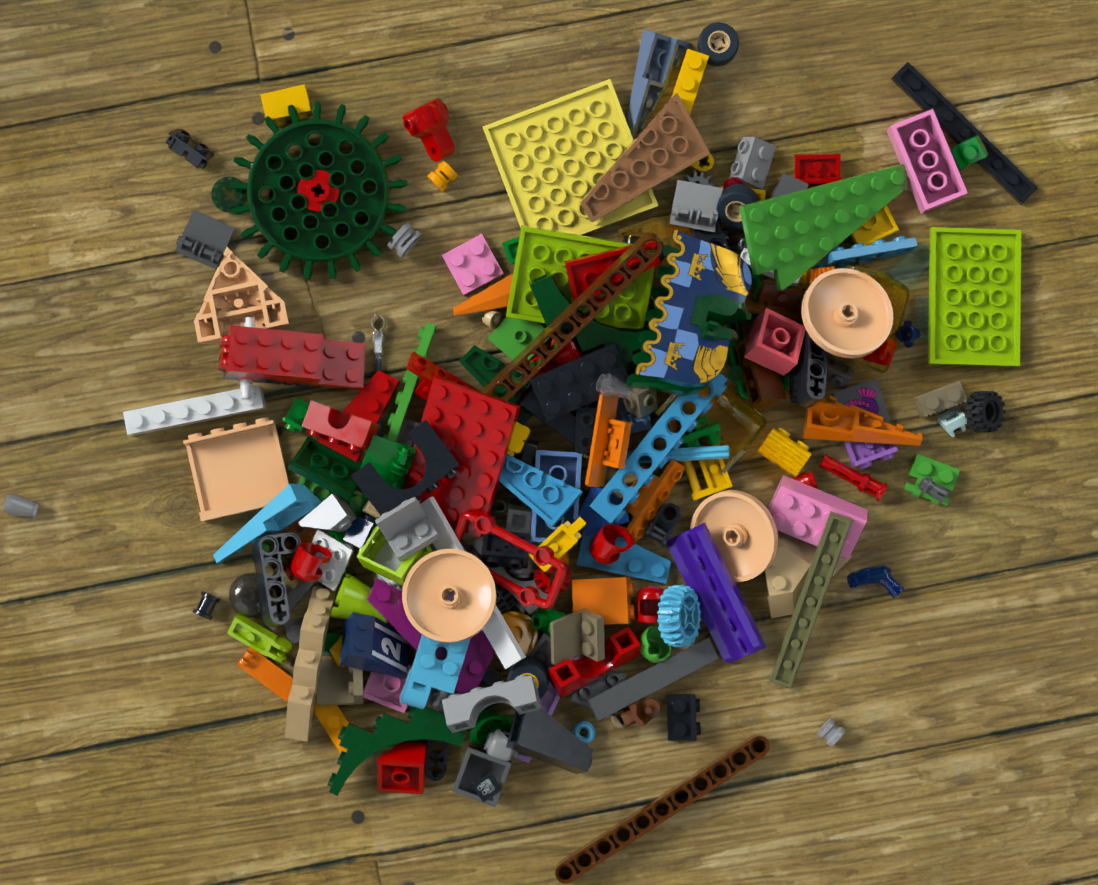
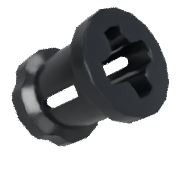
[192,591,220,620]

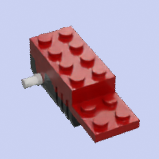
[218,317,365,400]

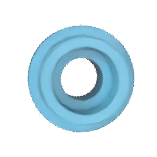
[572,721,595,744]

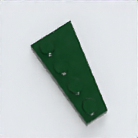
[458,345,534,425]

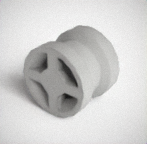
[816,718,845,747]

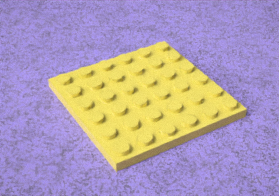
[483,79,658,235]

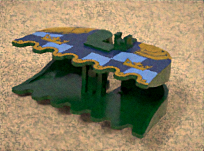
[626,230,752,396]

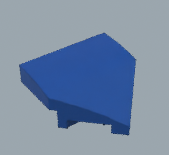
[578,487,629,536]

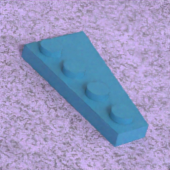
[816,236,917,269]
[499,454,583,527]
[577,531,671,584]

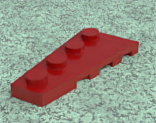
[565,241,660,301]
[317,370,400,462]

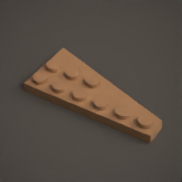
[580,93,710,222]

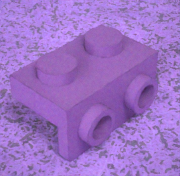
[843,441,899,469]

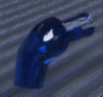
[847,565,904,598]

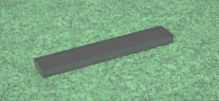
[587,638,719,721]

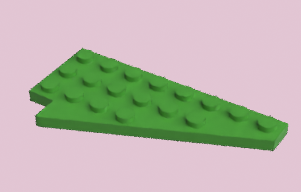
[739,164,908,290]

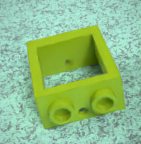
[357,526,432,586]

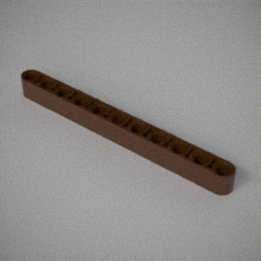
[480,232,662,401]
[555,734,770,884]

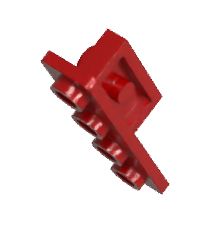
[406,352,480,401]

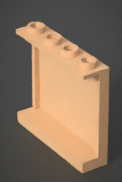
[183,417,289,522]

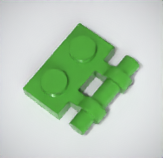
[904,454,960,506]

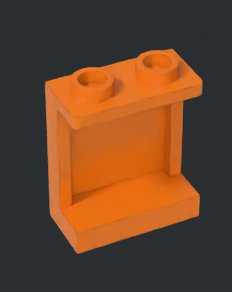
[572,577,635,625]

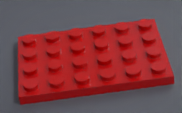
[403,376,520,538]

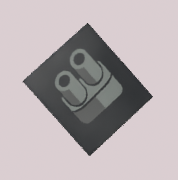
[472,772,502,802]

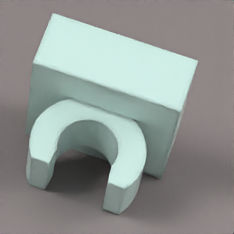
[937,406,967,437]

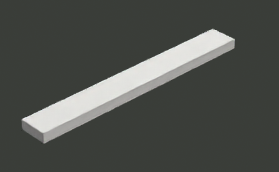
[420,497,526,669]

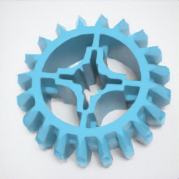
[657,585,701,647]

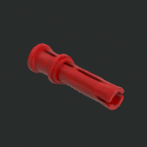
[819,454,888,502]

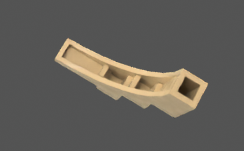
[285,586,336,742]

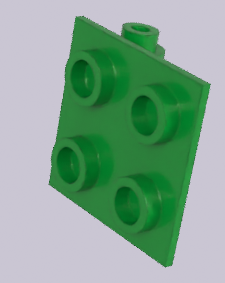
[361,435,416,489]

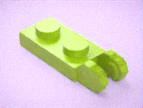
[227,613,292,663]

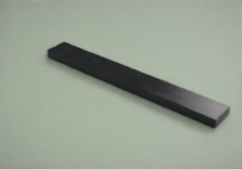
[891,62,1038,205]

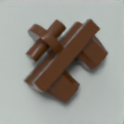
[621,697,661,728]

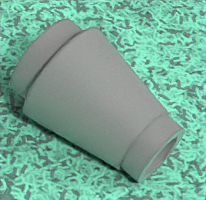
[3,493,39,517]

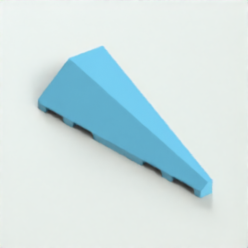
[213,484,322,563]

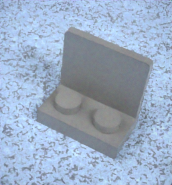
[375,497,440,562]

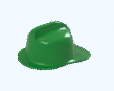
[469,709,514,745]

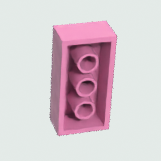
[887,109,968,214]
[768,475,868,559]

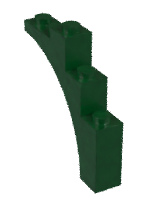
[529,272,650,368]
[327,705,468,796]

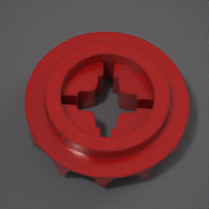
[534,563,571,594]

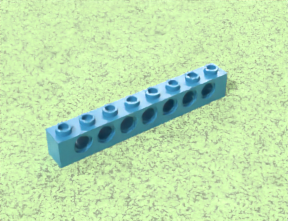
[589,373,727,524]

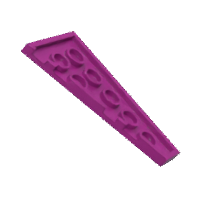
[366,579,495,694]

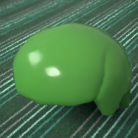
[639,626,672,663]

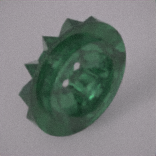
[211,176,248,213]

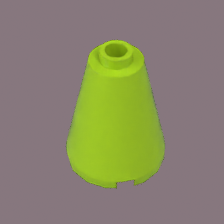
[330,573,387,623]

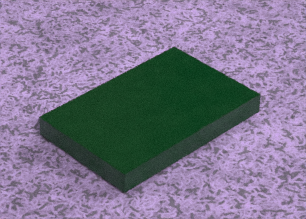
[288,436,362,501]

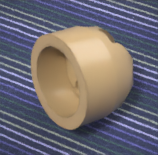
[482,309,502,328]
[611,709,626,728]

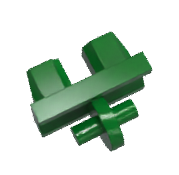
[681,413,721,448]
[531,607,568,635]

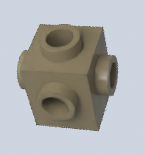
[623,387,658,418]

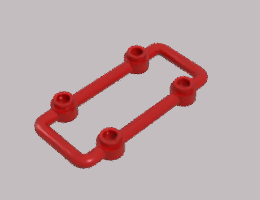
[454,511,567,609]

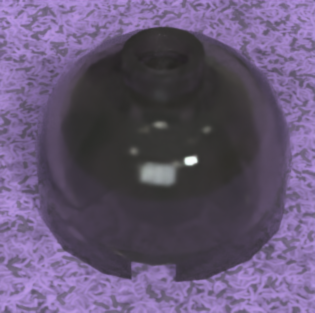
[228,572,275,618]

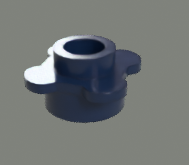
[896,320,922,348]

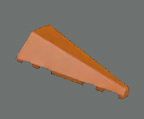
[452,273,513,316]
[803,396,922,446]

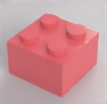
[744,308,806,376]

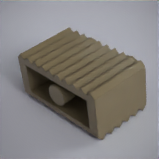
[913,381,967,419]

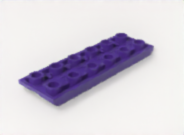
[667,523,767,664]

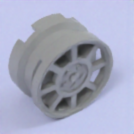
[387,222,422,258]

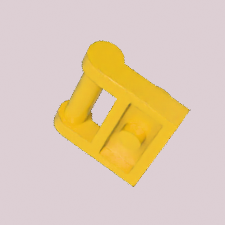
[679,444,733,501]

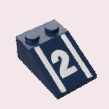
[340,612,410,679]

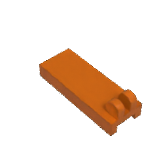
[237,647,293,702]

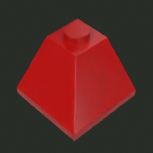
[377,742,426,794]

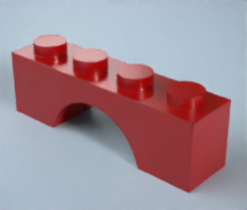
[549,626,641,698]

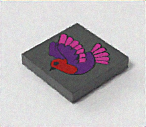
[832,379,891,423]

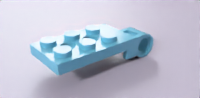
[400,635,470,710]

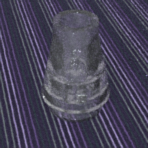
[596,373,632,400]

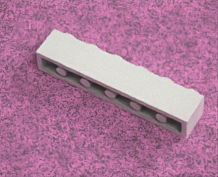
[123,385,266,436]

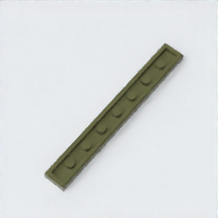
[769,511,853,689]

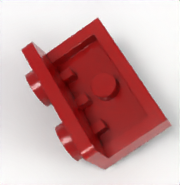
[794,153,842,188]

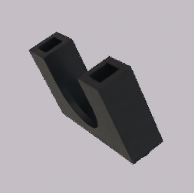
[351,420,461,516]

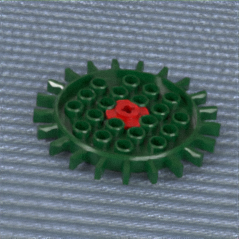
[229,101,408,280]

